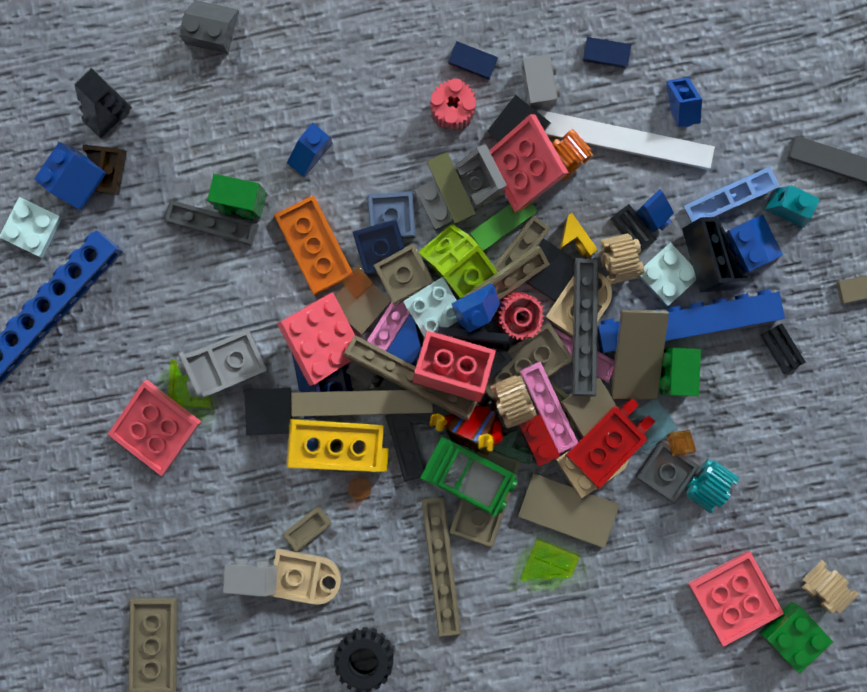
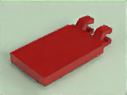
[565,398,656,489]

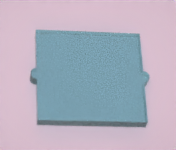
[628,399,678,451]

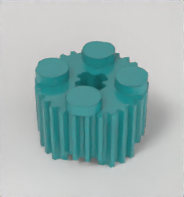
[686,459,739,514]

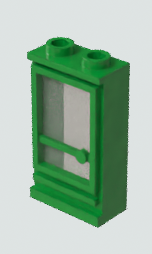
[420,436,518,517]

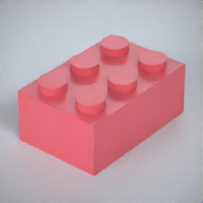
[412,330,496,402]

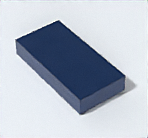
[582,37,632,69]
[448,41,498,80]

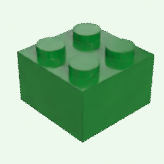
[207,173,267,221]
[658,348,701,396]
[758,601,833,674]

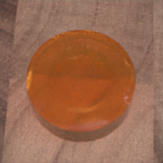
[348,477,371,501]

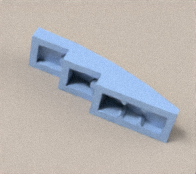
[684,166,780,222]

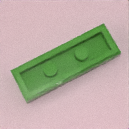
[470,203,538,252]

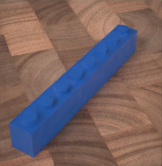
[597,289,785,353]

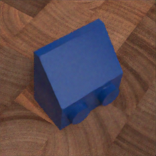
[34,142,106,210]
[726,215,783,274]

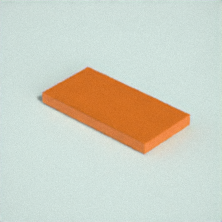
[274,195,354,296]

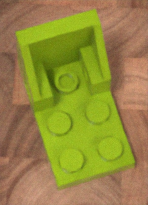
[419,223,513,301]

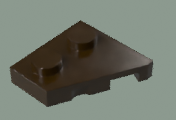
[82,144,127,195]

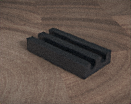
[610,204,657,254]
[760,323,806,374]

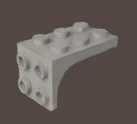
[176,329,267,401]

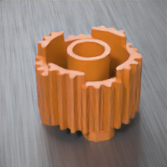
[552,129,593,182]

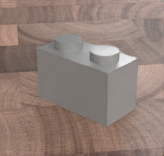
[521,54,560,109]
[223,559,277,597]

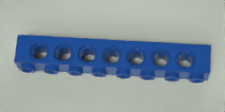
[0,230,123,385]

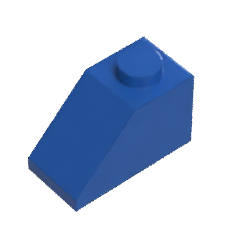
[666,77,702,127]
[287,122,333,178]
[636,189,674,232]
[451,283,500,332]
[387,315,422,366]

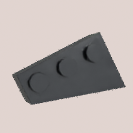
[74,68,132,139]
[682,217,753,292]

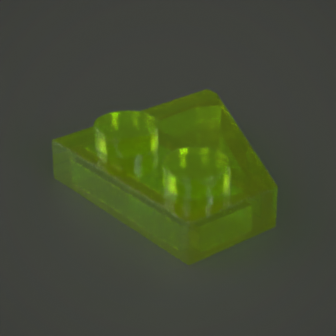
[168,359,213,408]
[520,537,580,581]

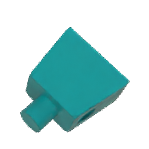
[764,185,820,228]

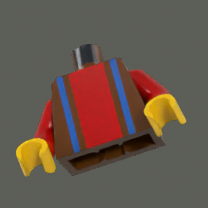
[430,398,503,456]

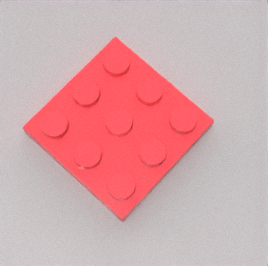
[489,114,568,212]
[277,292,355,386]
[107,380,201,476]
[688,551,784,647]

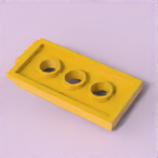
[286,419,389,472]

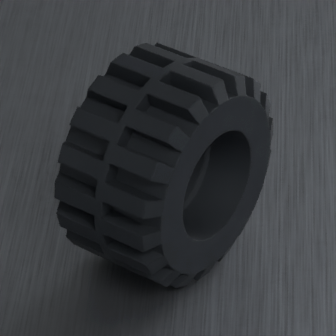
[334,627,394,692]

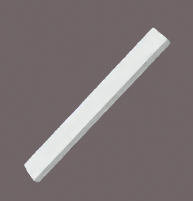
[537,110,715,170]

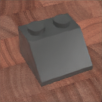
[179,0,239,54]

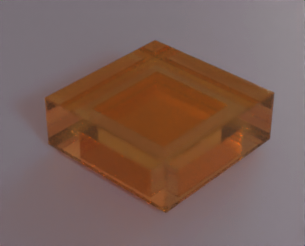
[341,266,373,299]
[666,430,696,457]

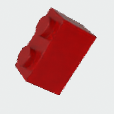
[518,414,560,466]

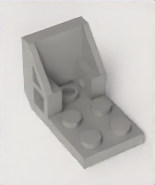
[415,144,507,231]

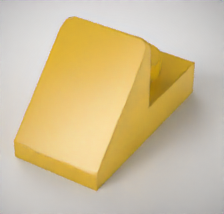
[560,213,598,258]

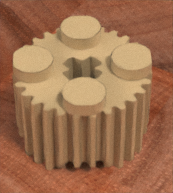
[599,233,644,284]
[490,375,537,428]
[802,560,859,615]

